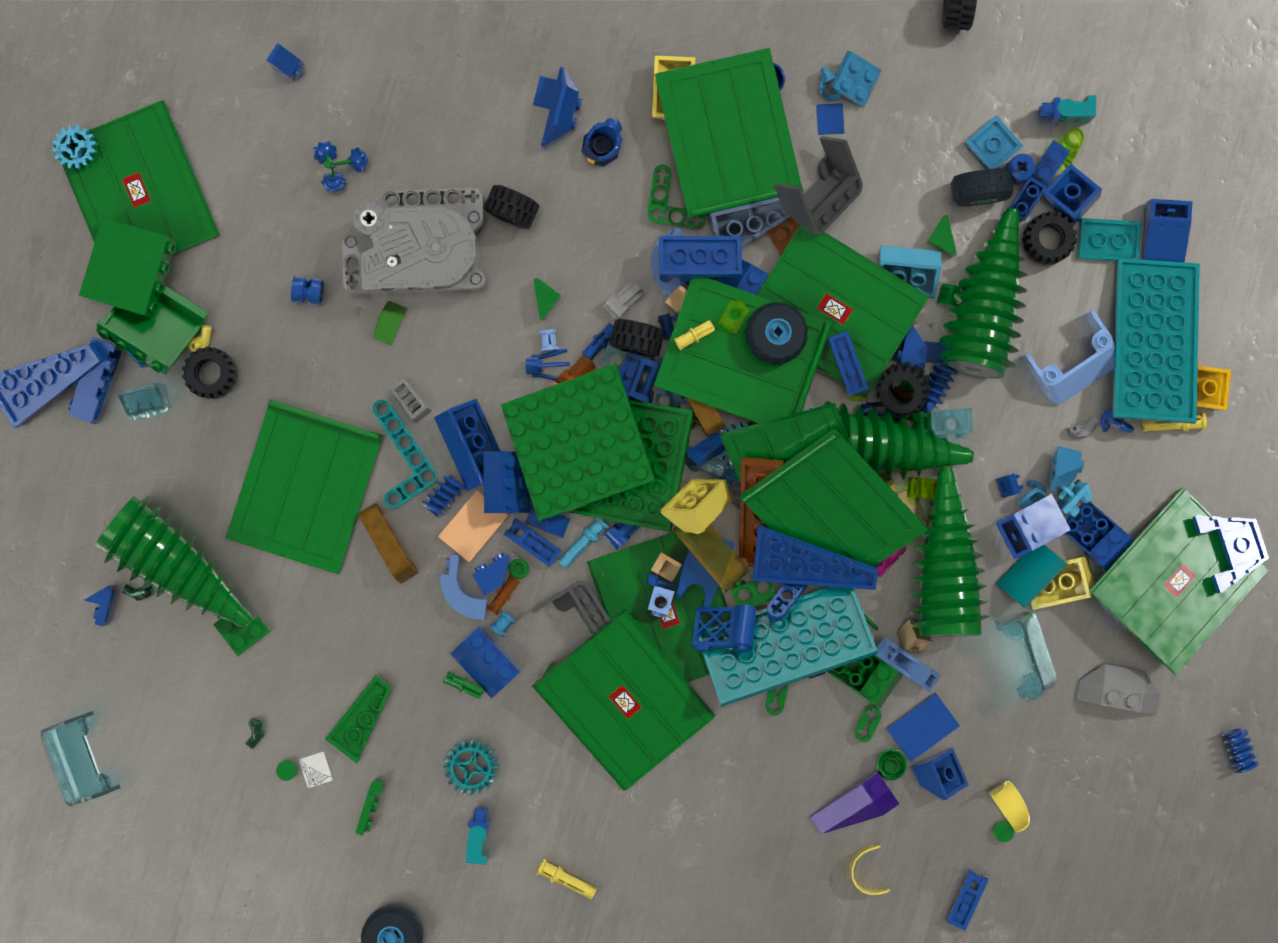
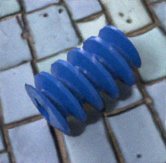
[1004,154,1035,185]
[925,364,958,409]
[422,474,466,518]
[1222,728,1259,774]

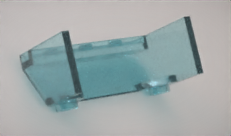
[41,711,121,806]

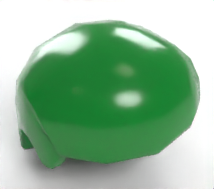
[876,749,907,780]

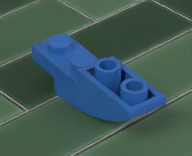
[1009,140,1071,221]

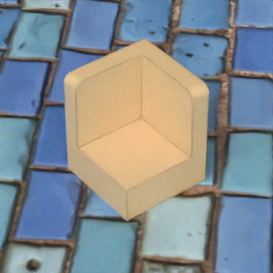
[665,285,687,314]
[651,553,682,582]
[897,619,932,654]

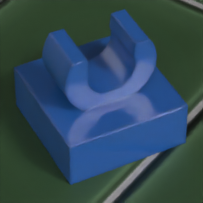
[996,473,1023,498]

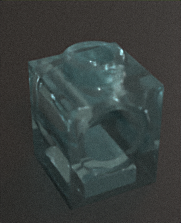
[599,345,627,372]

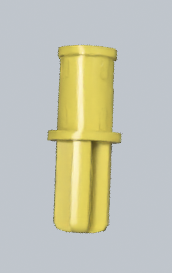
[674,321,715,350]

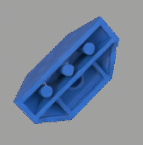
[541,67,582,150]

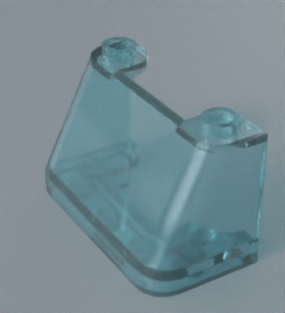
[994,611,1057,702]

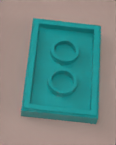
[1077,218,1141,262]
[997,545,1067,609]

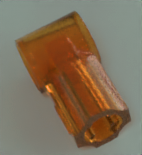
[555,354,596,384]

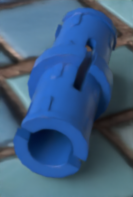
[582,322,614,361]

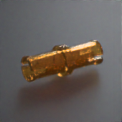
[487,575,520,615]

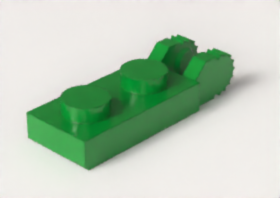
[355,778,384,836]

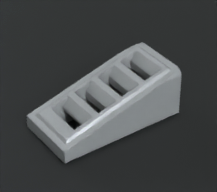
[389,377,431,423]

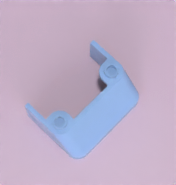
[1020,310,1115,404]

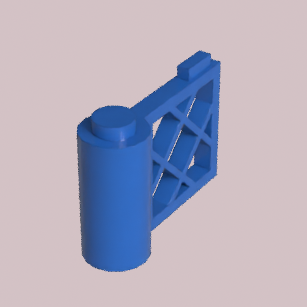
[692,604,757,653]

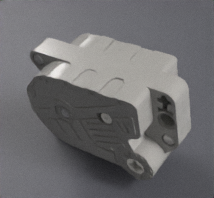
[342,187,486,295]

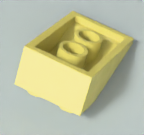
[1031,556,1095,610]

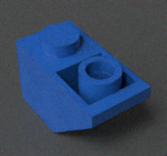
[896,325,929,370]
[472,553,511,596]

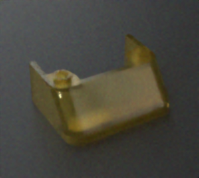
[672,524,750,593]

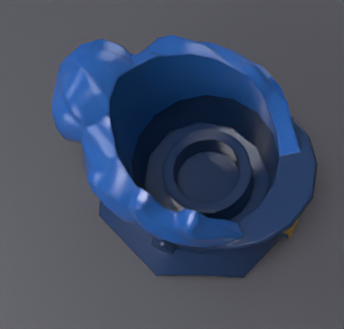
[581,118,622,166]

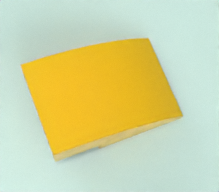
[1197,365,1232,410]

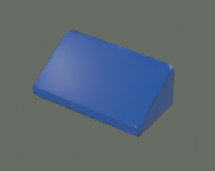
[686,433,726,467]

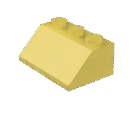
[652,56,696,120]
[660,479,732,534]

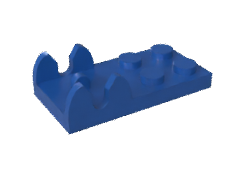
[658,236,743,283]

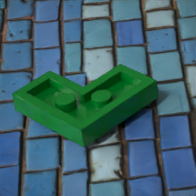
[213,615,271,656]

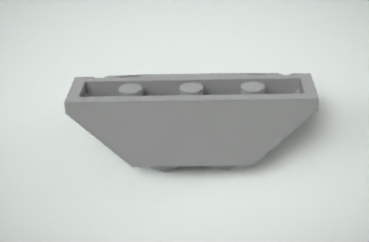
[1076,664,1160,715]

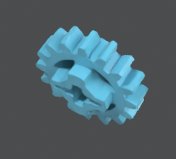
[52,125,98,170]

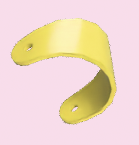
[989,781,1030,832]
[850,844,891,895]

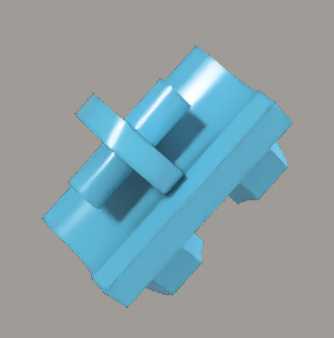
[1057,479,1093,518]

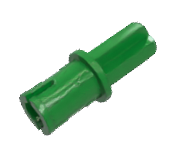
[443,671,484,699]

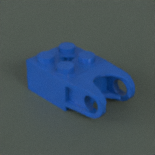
[676,532,735,609]

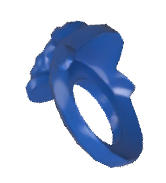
[1101,408,1134,433]

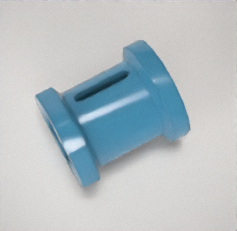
[490,610,516,637]

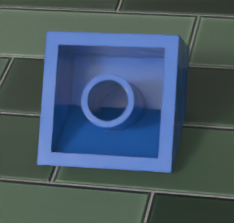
[1043,164,1102,225]

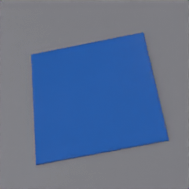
[533,76,557,109]
[817,103,844,135]

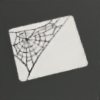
[299,752,333,788]

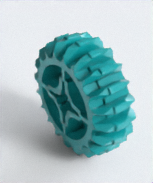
[443,739,499,795]

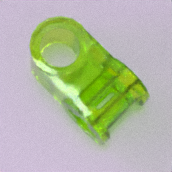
[1060,128,1084,168]

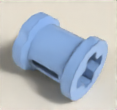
[539,329,559,352]

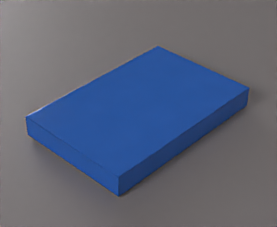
[886,693,960,762]

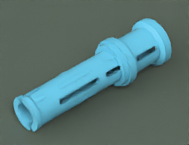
[557,518,611,569]

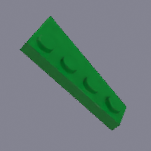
[325,674,392,763]

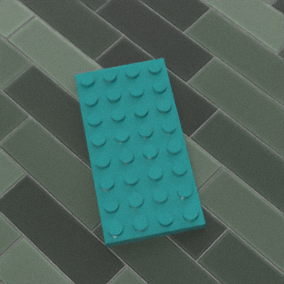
[1113,258,1200,424]
[699,587,878,707]

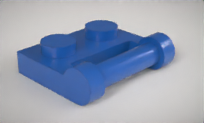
[620,352,661,402]

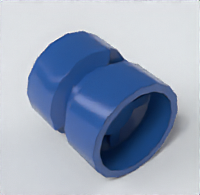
[291,276,324,305]

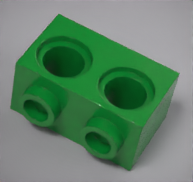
[731,576,777,607]

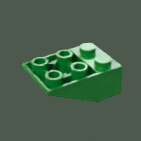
[826,655,903,708]

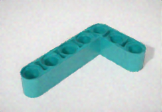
[373,400,438,508]

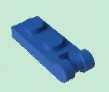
[504,518,562,567]
[946,869,989,931]

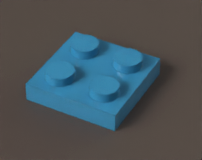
[830,51,881,107]
[965,115,1023,169]

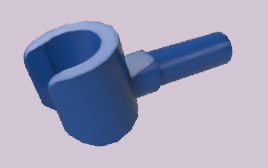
[647,574,675,589]

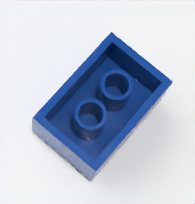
[483,451,531,513]

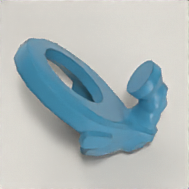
[819,67,842,101]
[1018,480,1047,507]

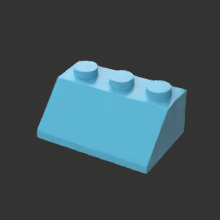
[877,245,942,298]

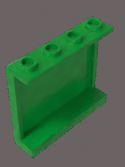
[79,217,176,318]
[96,285,208,375]

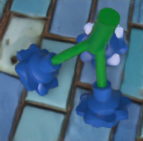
[313,141,368,193]

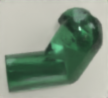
[122,584,153,601]
[245,718,264,749]

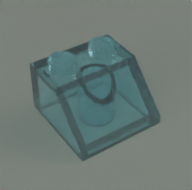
[117,382,171,420]

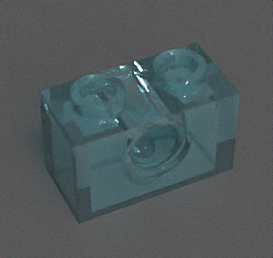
[928,408,973,439]

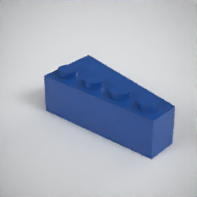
[68,337,123,424]

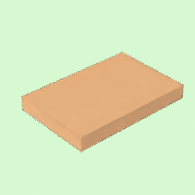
[438,490,508,563]

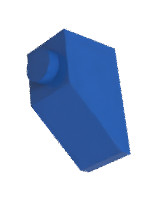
[267,43,304,81]

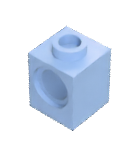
[648,586,674,618]

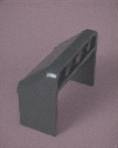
[773,136,863,235]
[532,581,611,635]

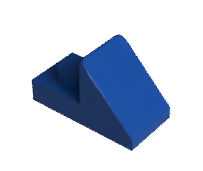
[525,504,570,538]
[84,585,117,626]

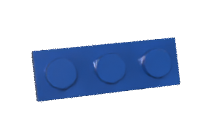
[828,331,869,396]

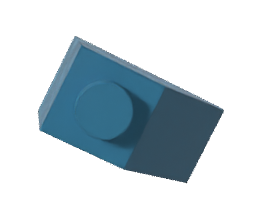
[1049,446,1084,490]

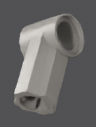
[603,280,645,320]

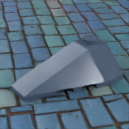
[708,198,790,247]

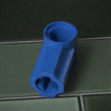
[603,523,641,550]

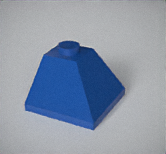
[912,748,969,801]

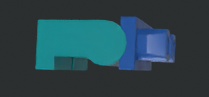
[1039,95,1096,124]
[465,807,491,865]

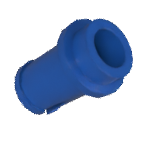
[657,313,674,340]

